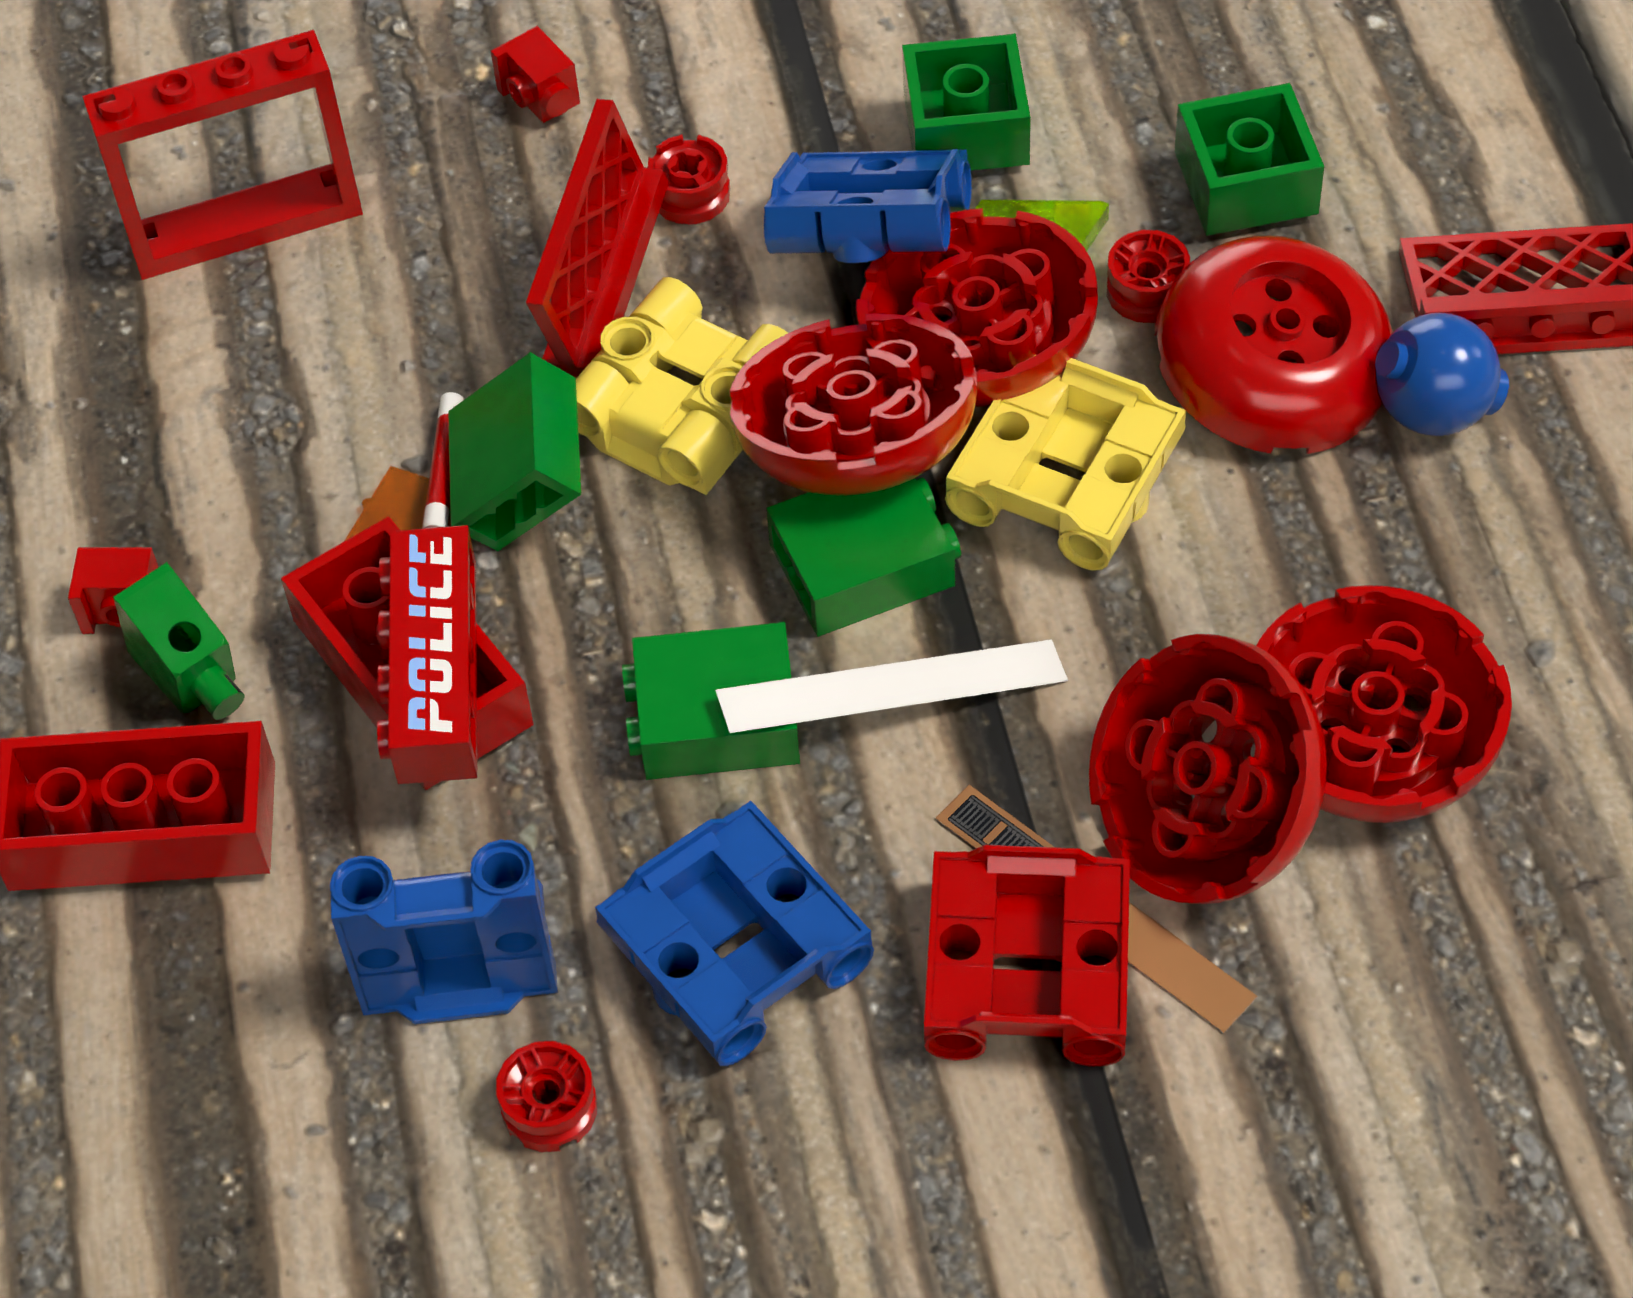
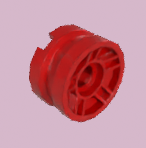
[647,134,730,224]
[1106,230,1190,323]
[496,1041,597,1152]

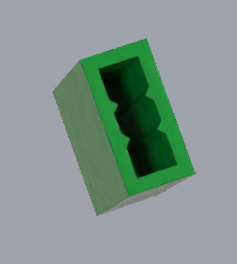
[448,352,582,551]
[766,477,961,637]
[622,622,800,780]

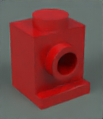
[491,26,580,124]
[68,547,159,634]

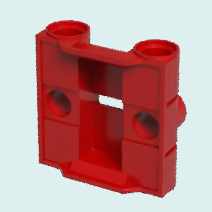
[924,845,1130,1067]

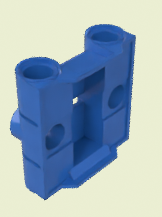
[764,149,972,263]
[595,801,874,1066]
[330,840,558,1024]

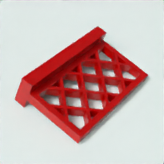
[526,99,669,378]
[1399,223,1633,354]

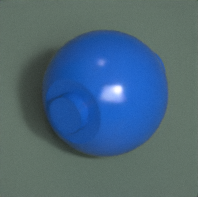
[1375,313,1509,436]

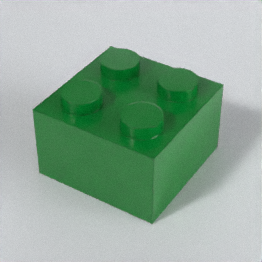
[902,34,1031,171]
[1175,83,1325,236]

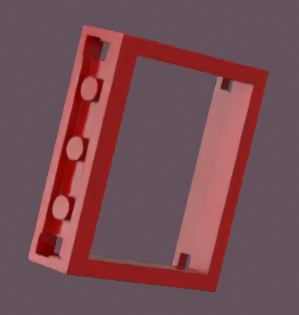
[82,30,363,280]

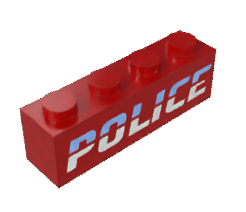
[377,525,478,784]

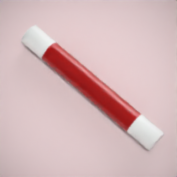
[422,392,464,529]

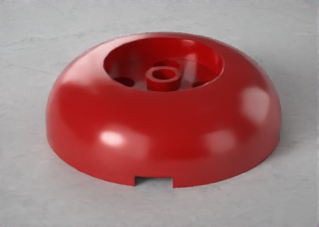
[856,208,1098,407]
[1154,236,1393,454]
[729,313,977,496]
[1254,585,1512,823]
[1089,634,1327,904]

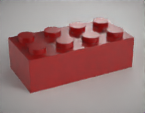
[281,516,534,791]
[0,721,275,891]

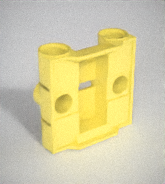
[576,277,788,495]
[945,355,1186,571]

